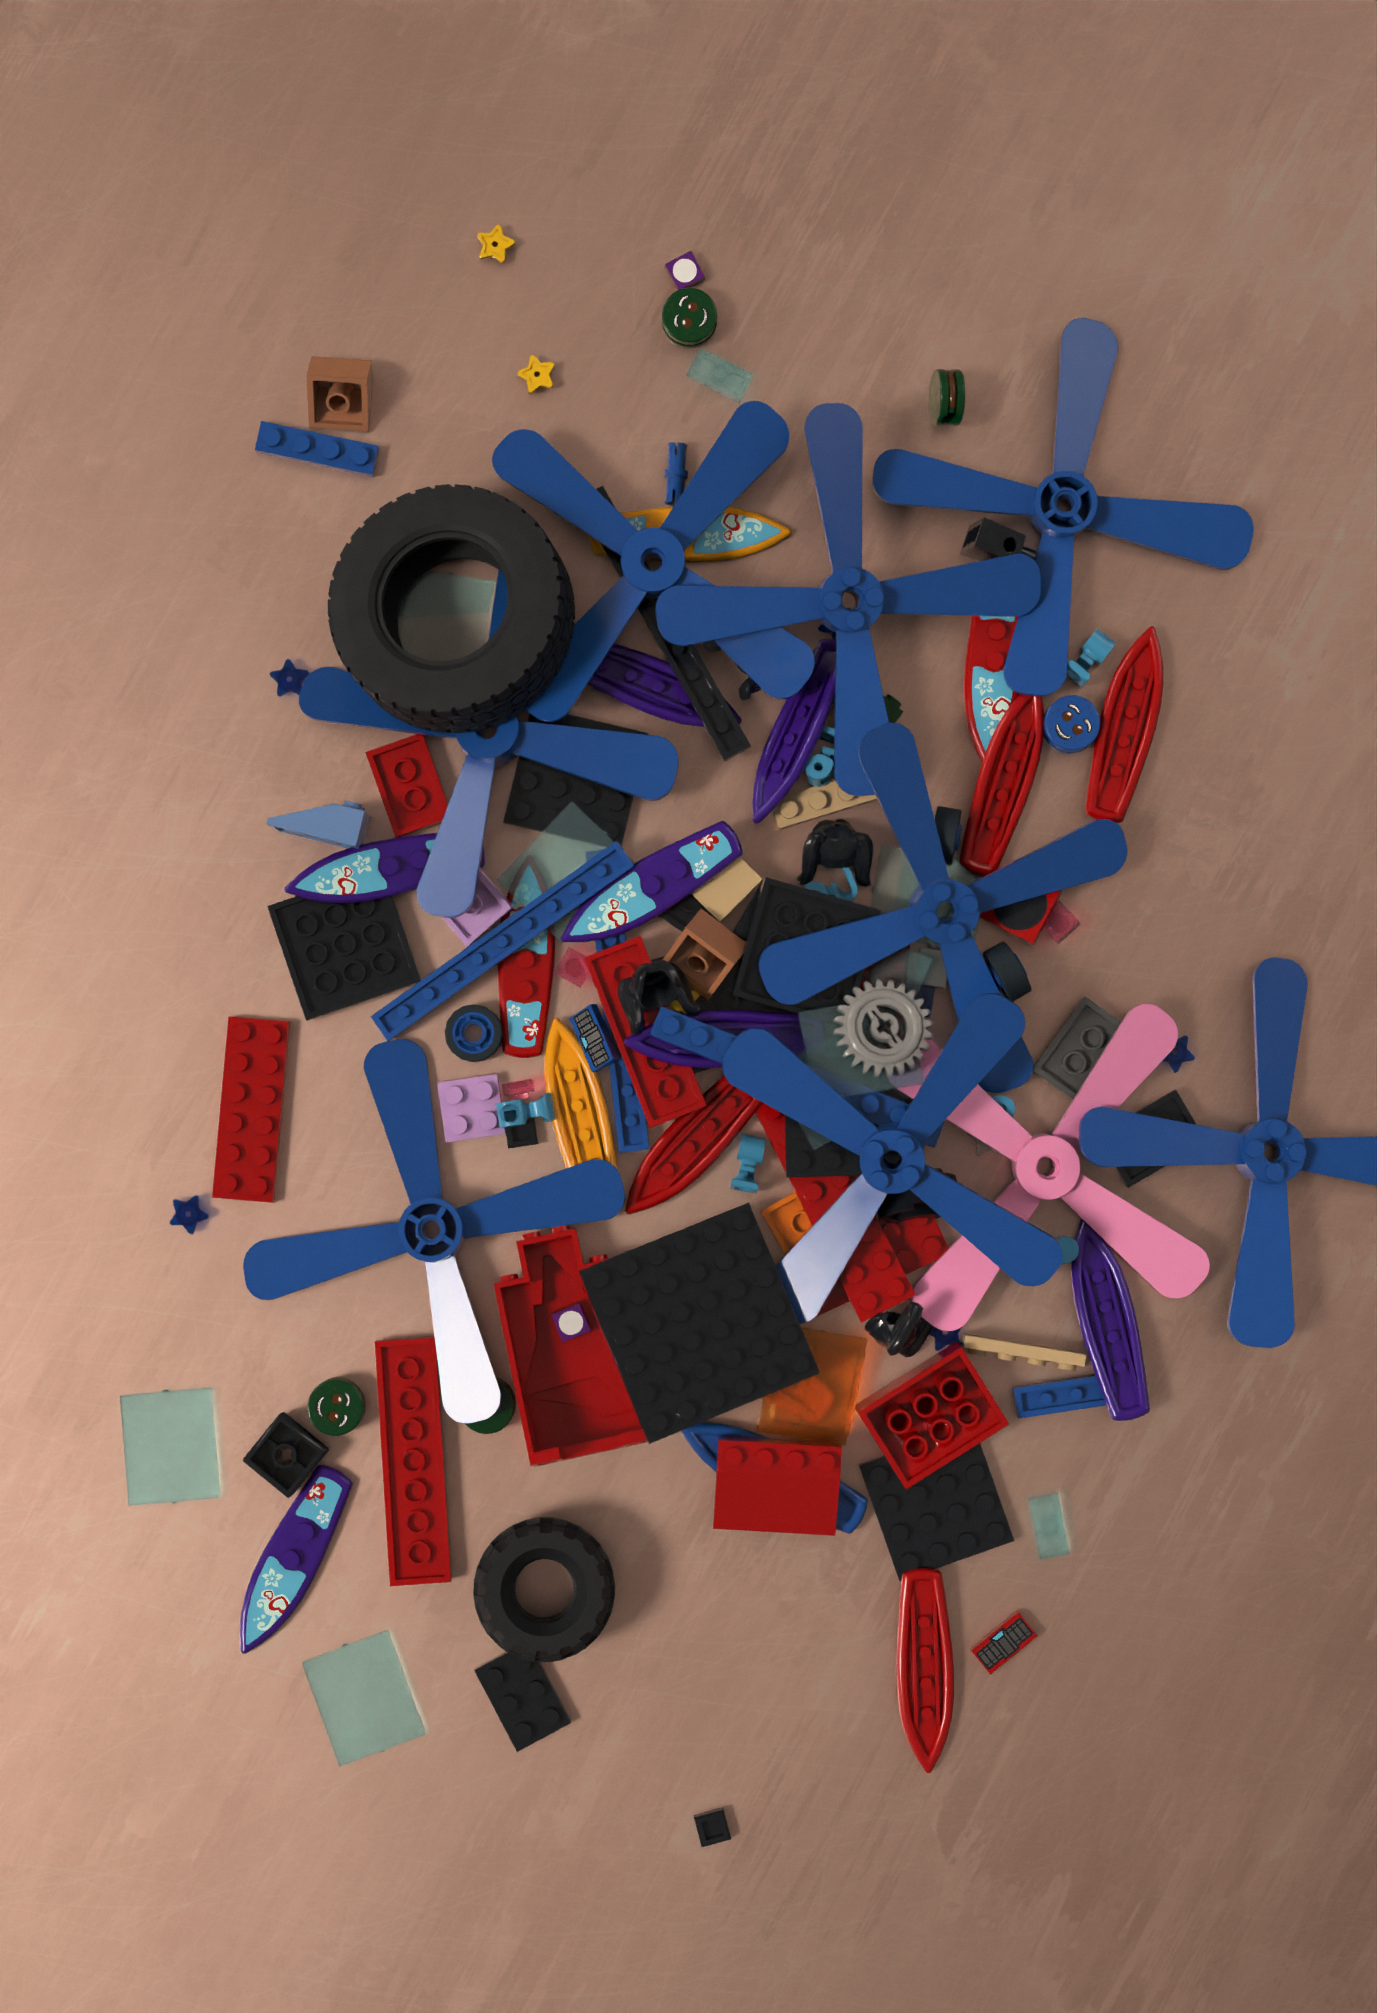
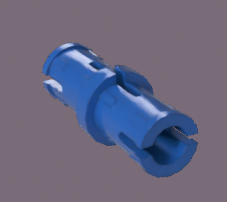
[664,442,688,506]

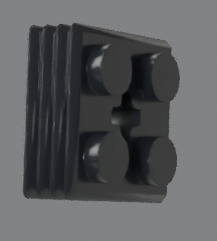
[243,1412,329,1498]

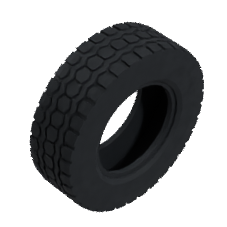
[328,484,575,734]

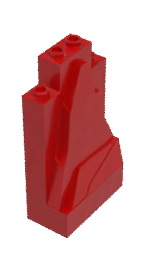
[494,1225,647,1467]

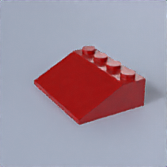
[854,1342,1009,1489]
[713,1436,842,1536]

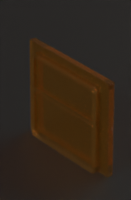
[757,1327,867,1446]

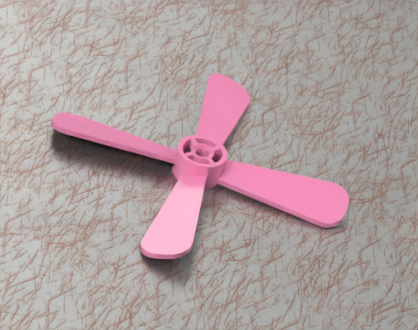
[884,1004,1210,1331]

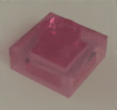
[1044,900,1080,944]
[554,947,589,988]
[502,1079,535,1101]

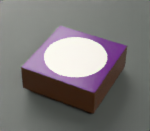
[665,251,705,290]
[551,1301,591,1342]

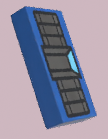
[569,1004,620,1072]

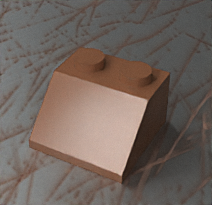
[307,356,372,432]
[663,909,745,1000]

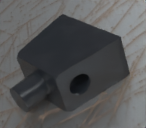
[960,517,1036,561]

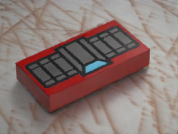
[970,1611,1037,1675]

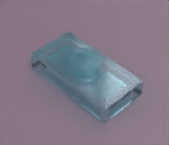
[686,348,753,404]
[1027,1493,1070,1560]

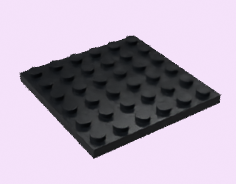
[579,1202,820,1445]

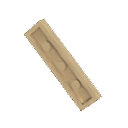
[773,780,877,830]
[961,1333,1086,1371]

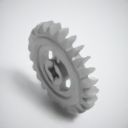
[833,979,934,1078]

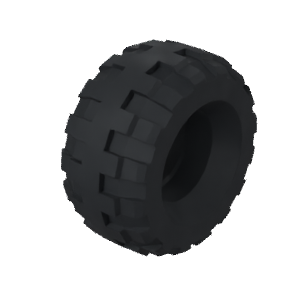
[473,1517,615,1662]

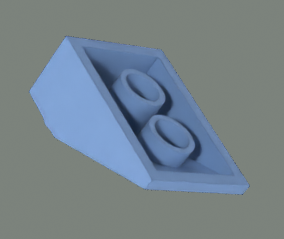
[266,801,371,849]

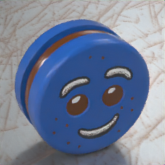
[1044,695,1100,754]

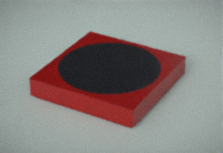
[980,890,1063,945]

